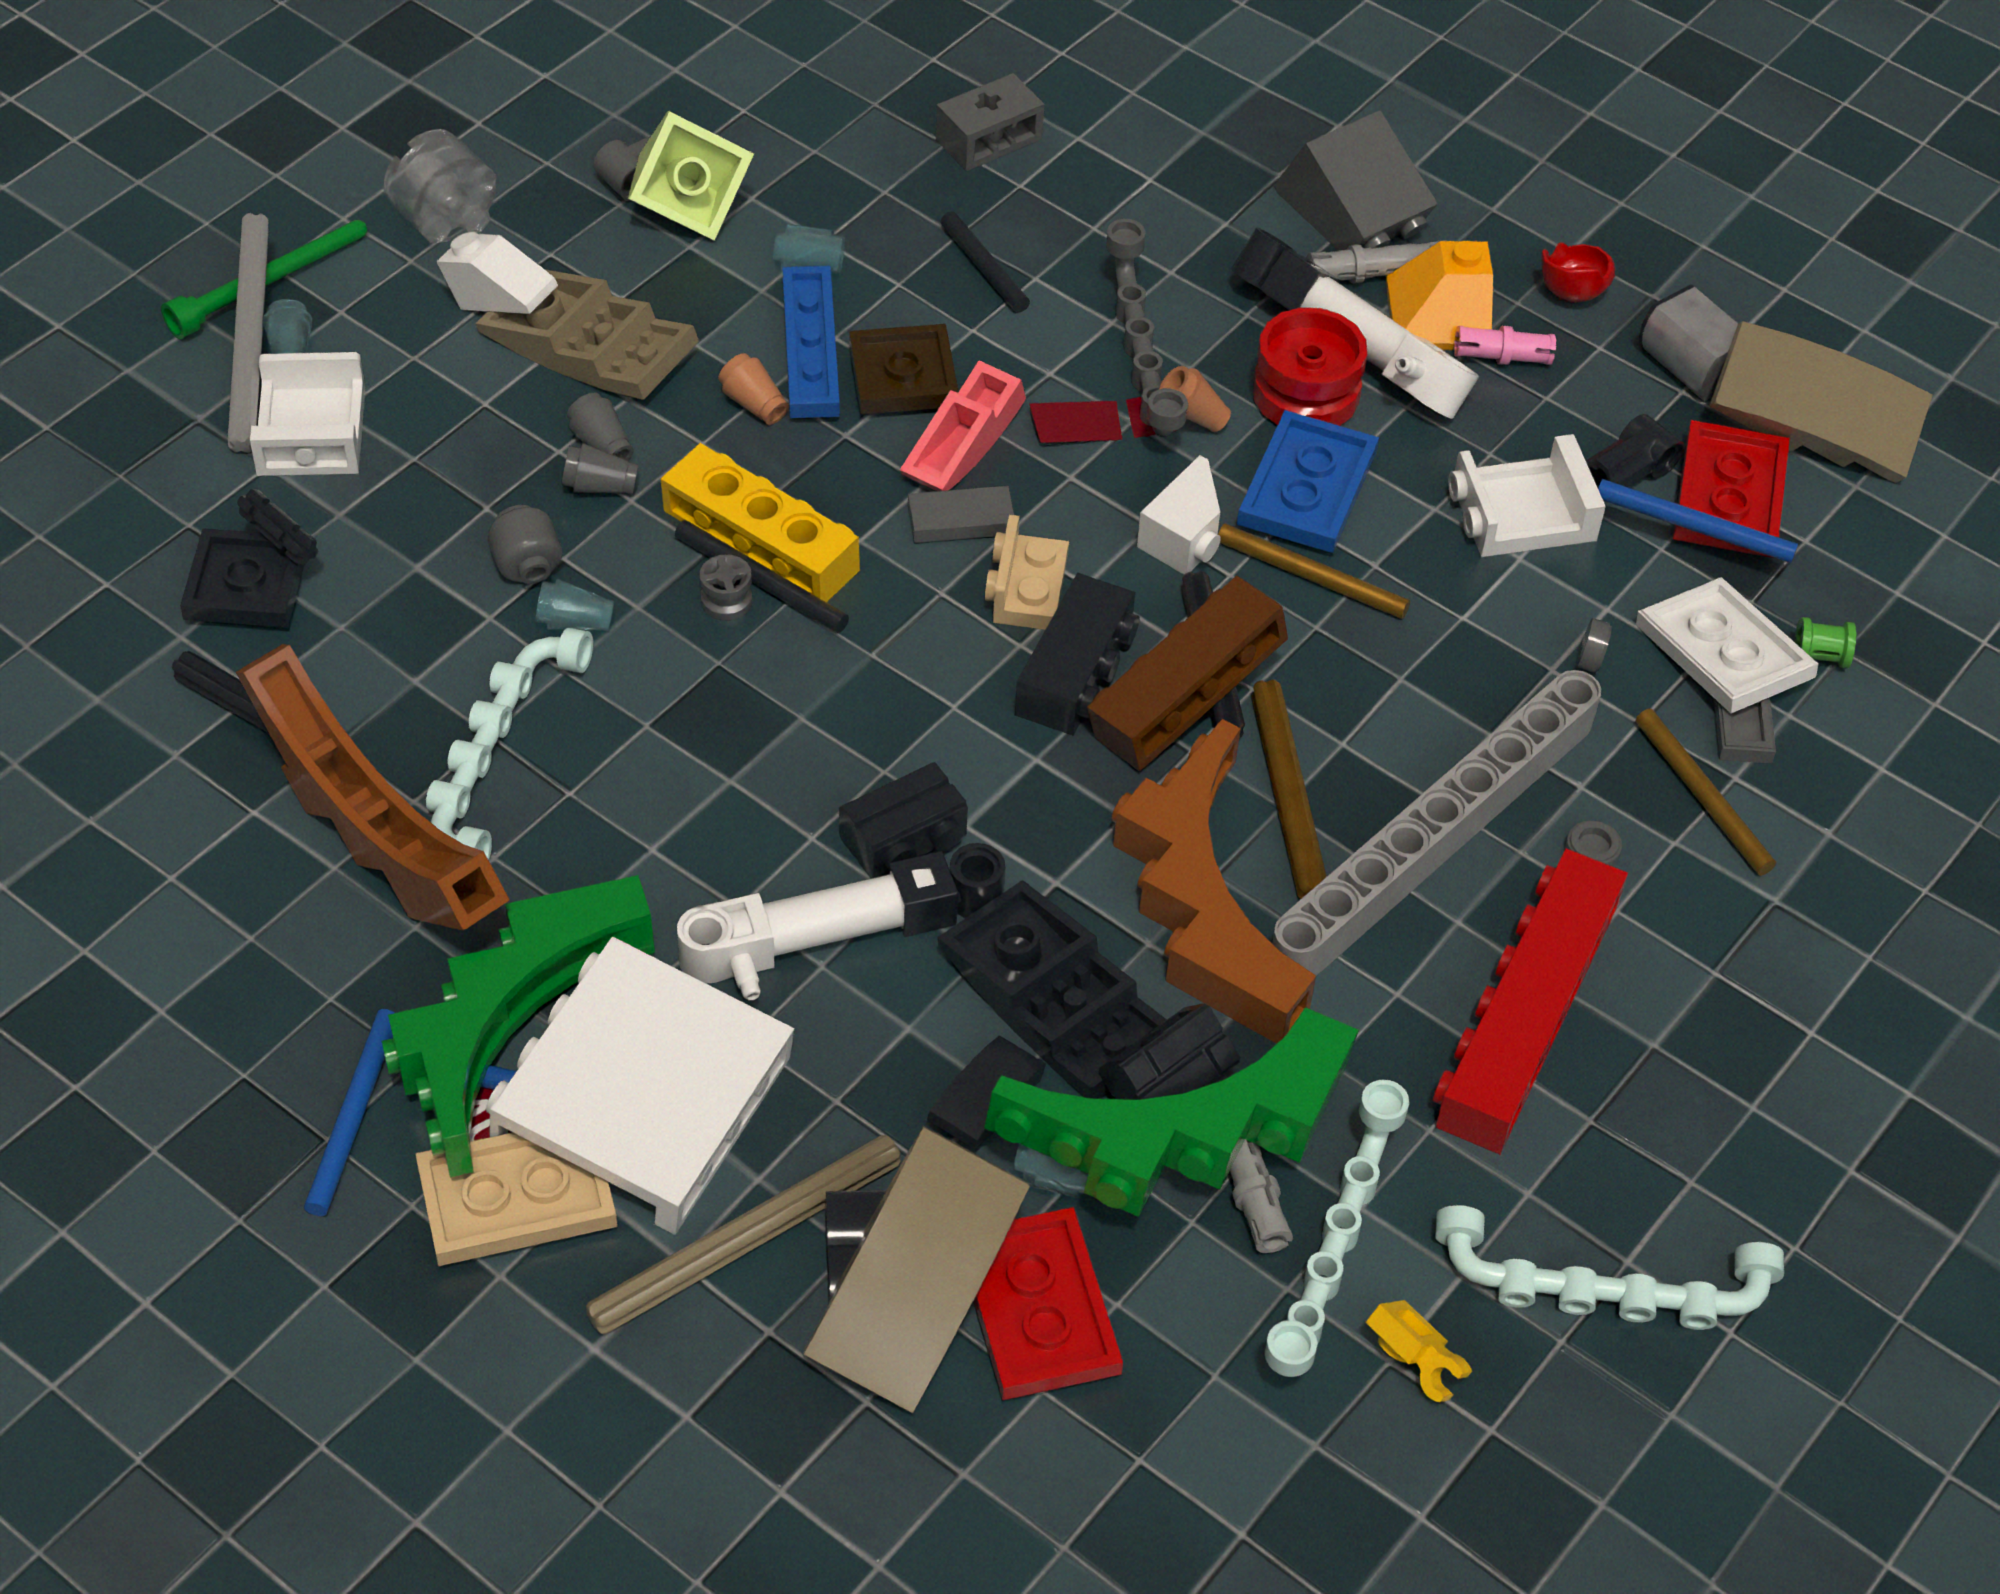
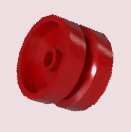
[1253,307,1367,426]

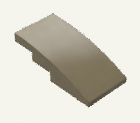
[475,269,699,400]
[1710,321,1933,484]
[804,1126,1030,1413]

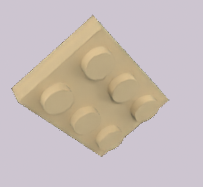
[415,1132,617,1266]

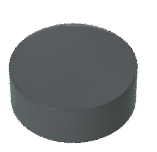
[1576,618,1612,673]
[1564,821,1622,867]

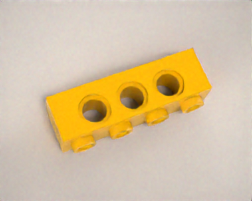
[660,443,860,602]

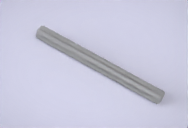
[228,213,269,453]

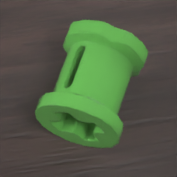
[1794,617,1856,668]

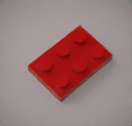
[1673,420,1790,558]
[974,1207,1123,1400]

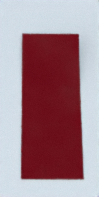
[1029,397,1178,443]

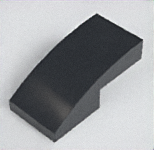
[927,1035,1047,1149]

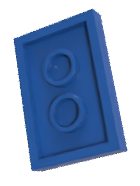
[1237,410,1379,553]

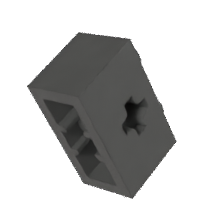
[936,73,1044,171]

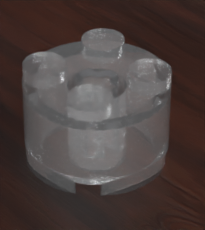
[384,129,497,244]

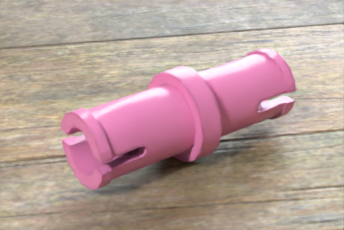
[1454,325,1556,365]

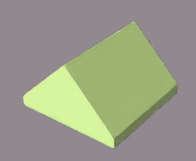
[628,111,754,241]

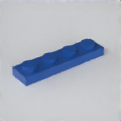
[782,266,840,418]

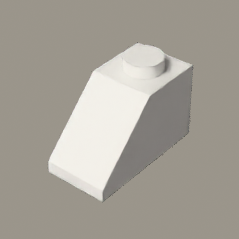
[436,232,558,314]
[1137,455,1221,575]

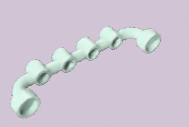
[426,628,593,860]
[1265,1080,1409,1377]
[1435,1205,1784,1330]

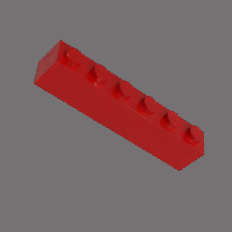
[1433,848,1628,1155]

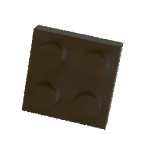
[849,324,959,414]

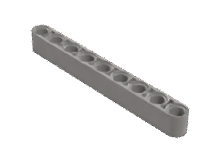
[1272,670,1601,976]

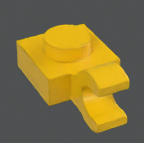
[1366,1300,1472,1403]

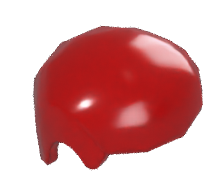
[1541,242,1615,303]

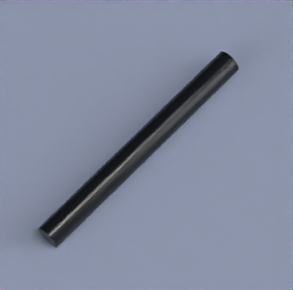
[675,520,849,633]

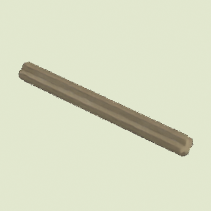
[586,1135,901,1334]

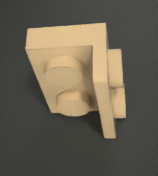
[985,515,1069,630]

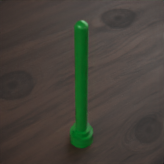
[161,220,367,340]

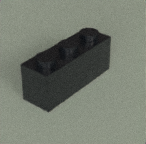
[1015,572,1140,736]

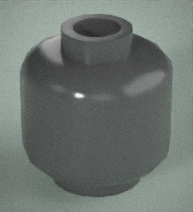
[488,505,562,584]

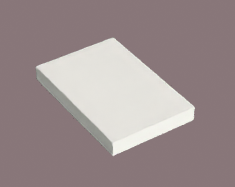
[1636,577,1818,713]

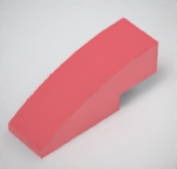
[900,361,1026,491]

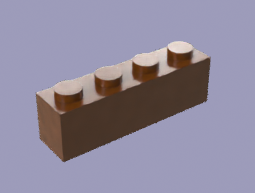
[1087,575,1288,771]

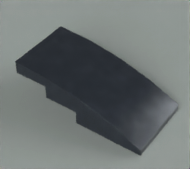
[937,880,1167,1099]

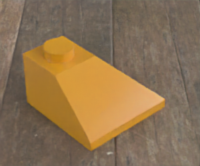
[1385,241,1493,350]

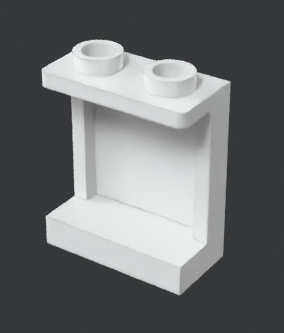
[250,352,365,476]
[1448,434,1606,557]

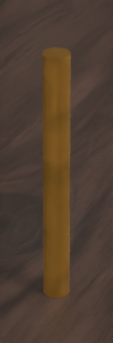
[1218,523,1411,619]
[1635,708,1776,876]

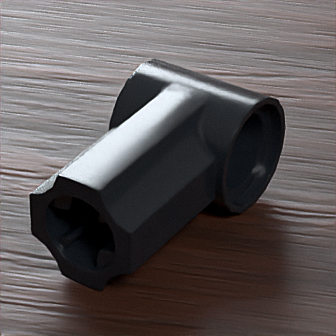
[1586,414,1685,488]

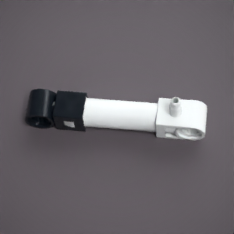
[1231,227,1479,419]
[677,843,1006,1000]

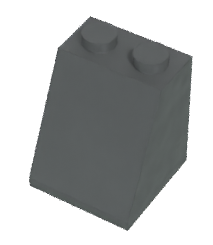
[1274,110,1438,251]

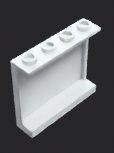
[486,936,795,1235]

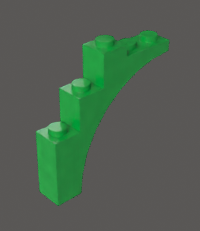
[381,875,655,1177]
[984,1007,1359,1217]

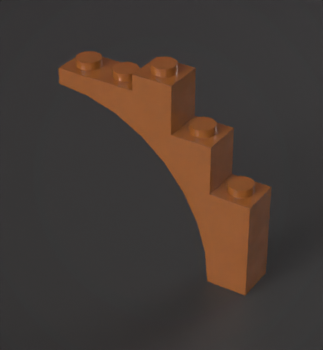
[236,644,510,931]
[1112,719,1316,1044]

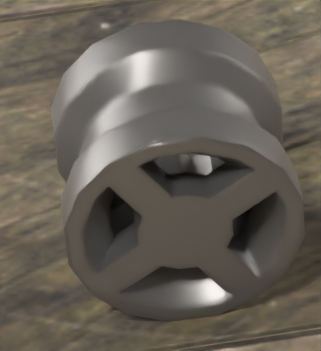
[700,555,752,621]

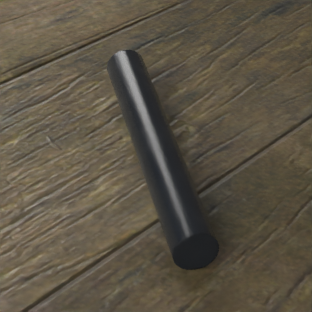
[941,211,1030,313]

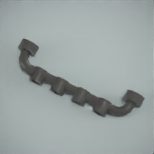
[1106,219,1188,438]

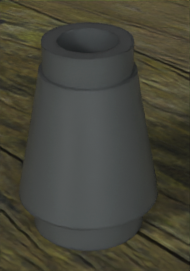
[567,393,634,461]
[562,443,638,494]

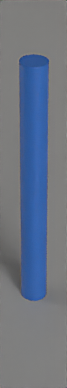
[1598,479,1798,563]
[304,1009,395,1216]

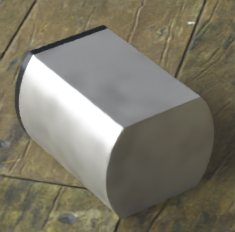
[1639,284,1738,402]

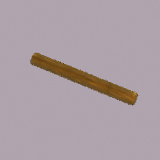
[1252,679,1327,899]

